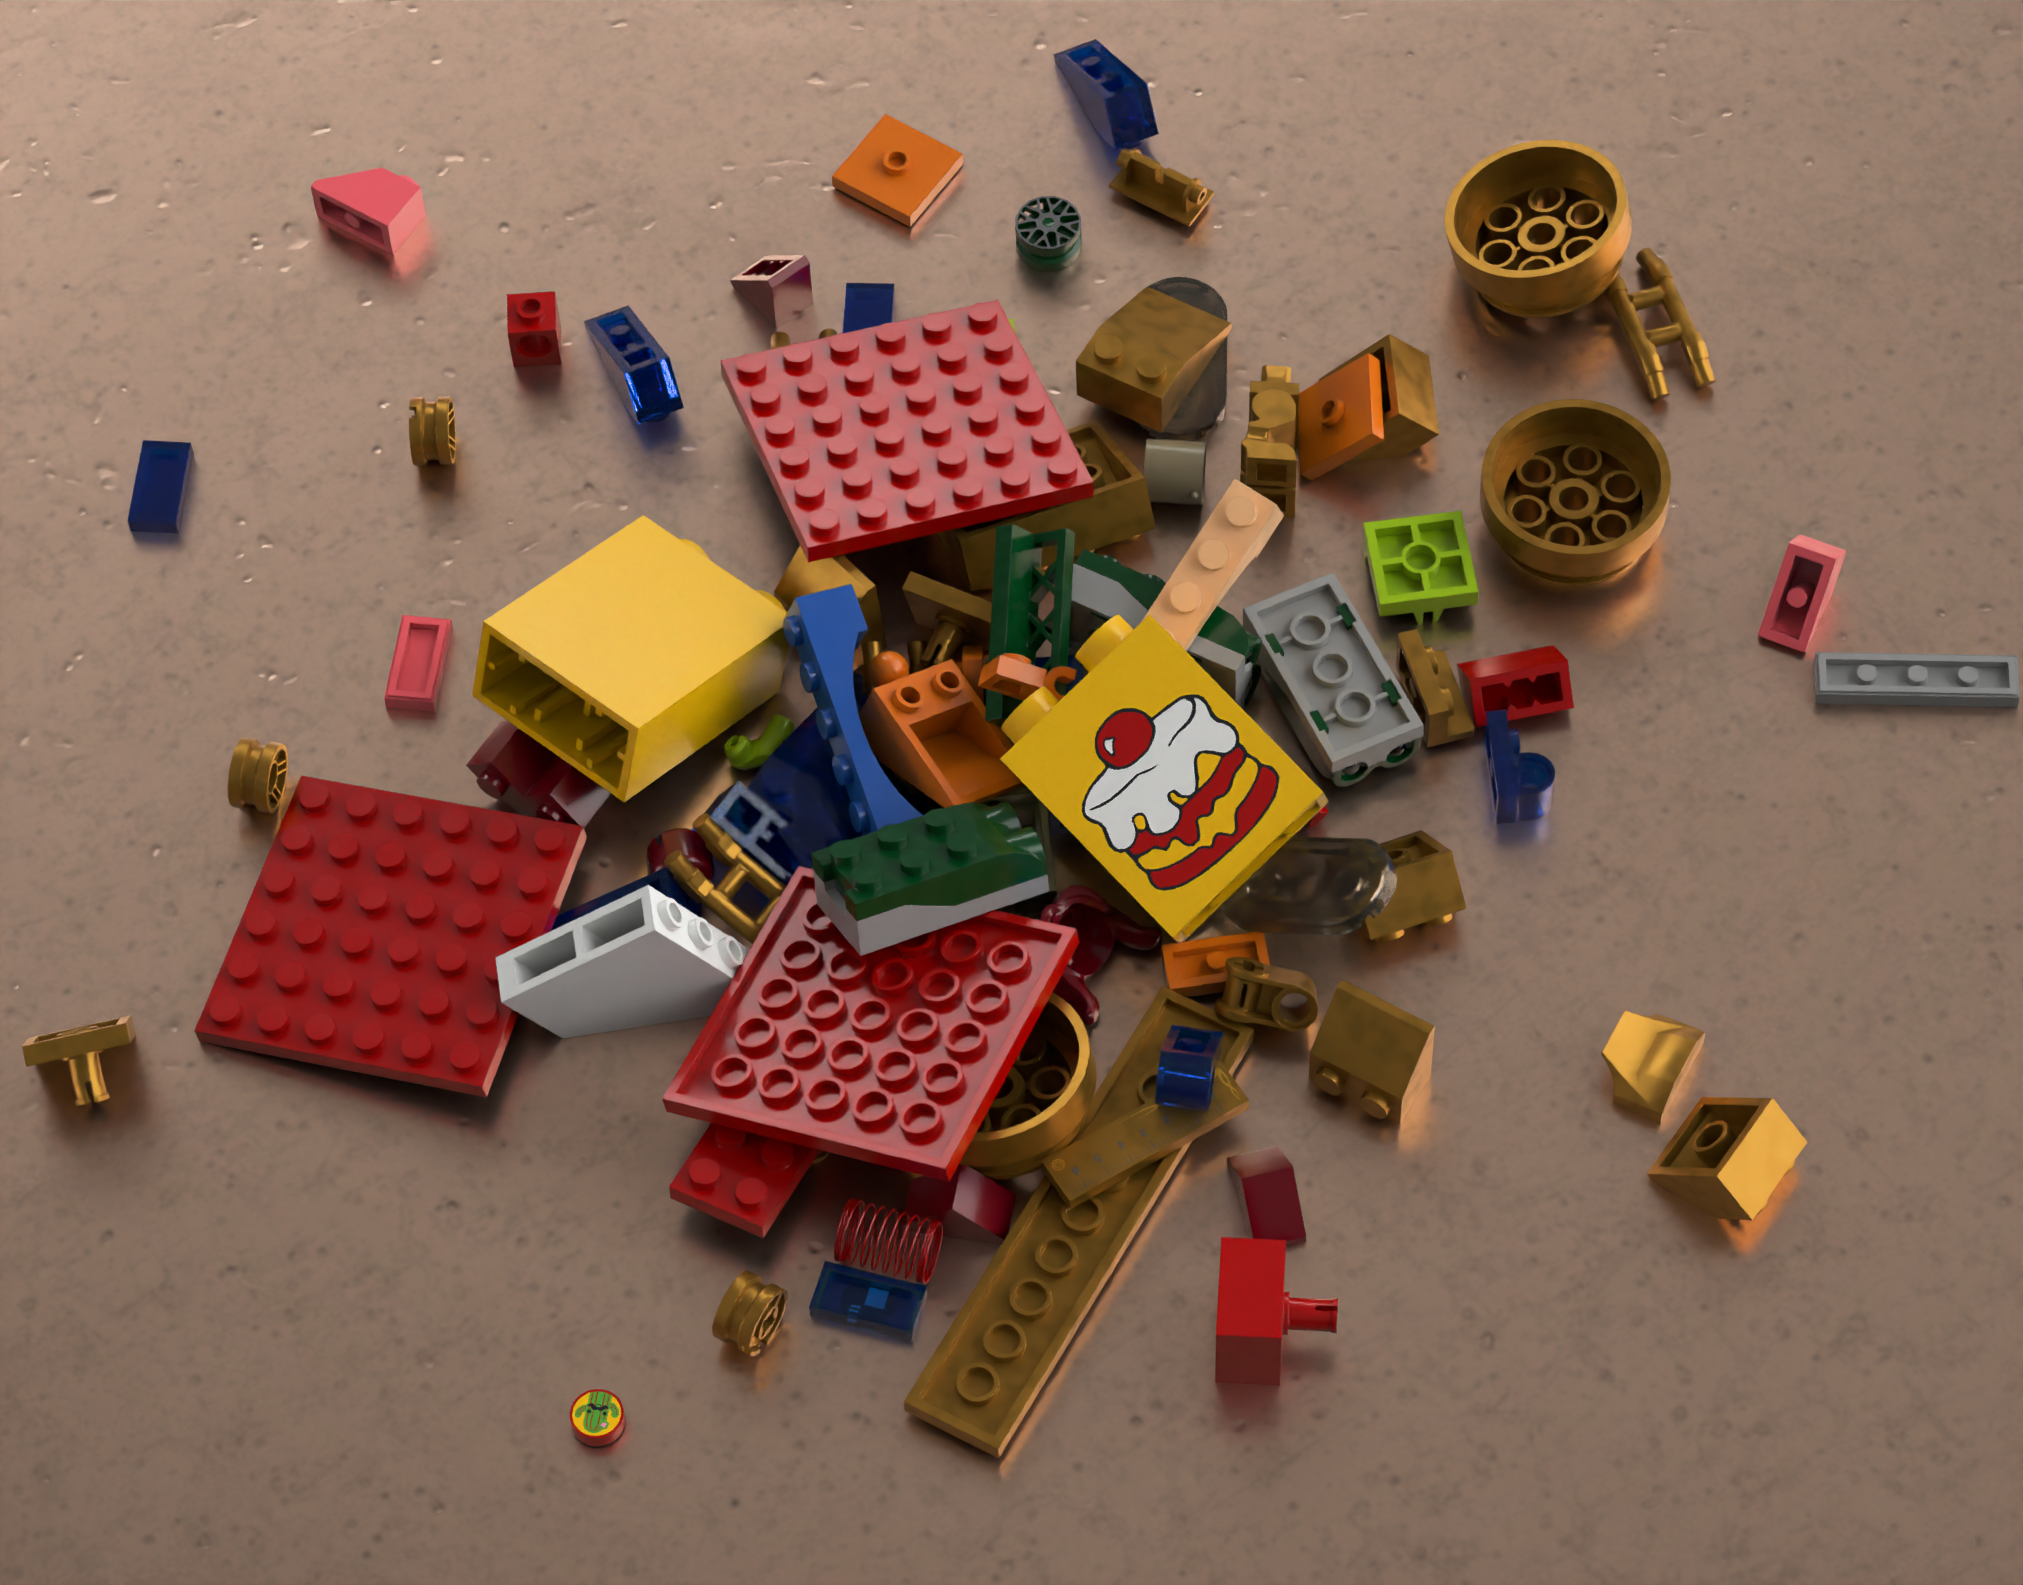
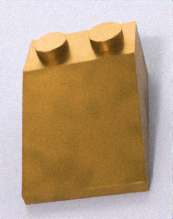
[1075,287,1232,433]

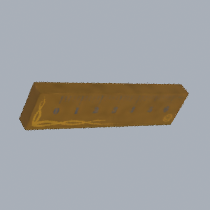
[1042,1061,1249,1209]

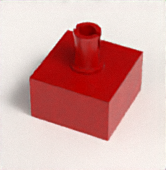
[1215,1237,1338,1386]

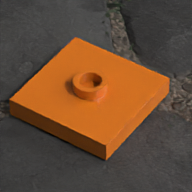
[832,114,963,227]
[1298,353,1384,481]

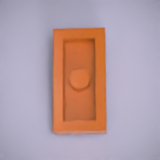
[1161,930,1270,997]

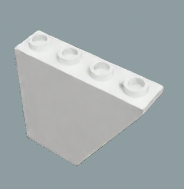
[495,885,749,1038]

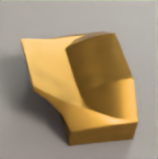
[1601,1010,1705,1124]

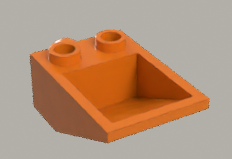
[858,651,1025,808]

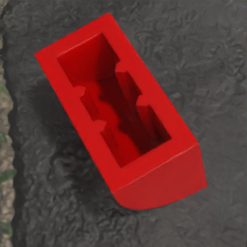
[1457,645,1574,727]

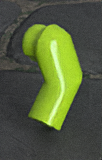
[724,714,795,770]

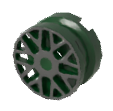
[1015,196,1082,272]

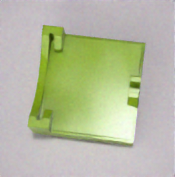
[1362,510,1479,624]

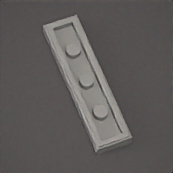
[1814,652,2020,707]

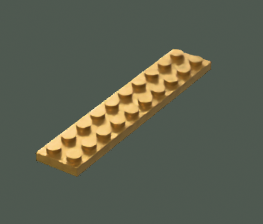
[904,986,1254,1458]

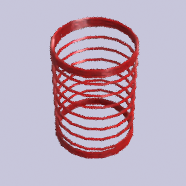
[834,1197,943,1285]

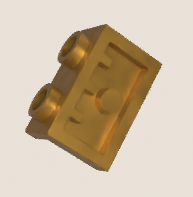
[1396,629,1474,748]

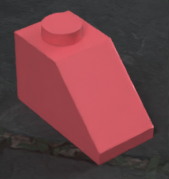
[311,168,426,255]
[1758,534,1847,653]

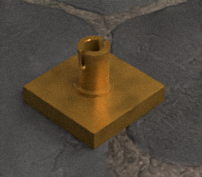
[902,571,992,668]
[22,1015,135,1106]

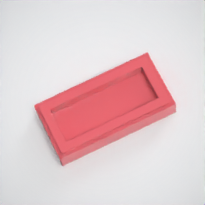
[384,615,453,712]

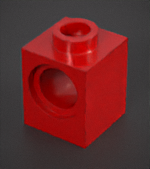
[507,291,561,367]

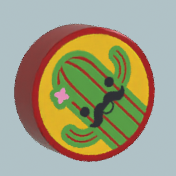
[570,1389,625,1446]

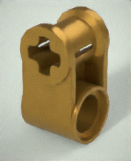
[1214,957,1318,1031]

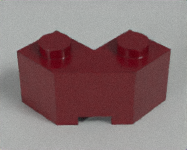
[466,721,611,828]

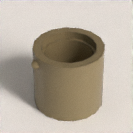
[1144,438,1206,505]

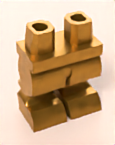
[1240,365,1300,517]

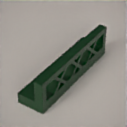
[985,524,1075,727]

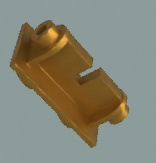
[1109,148,1214,227]

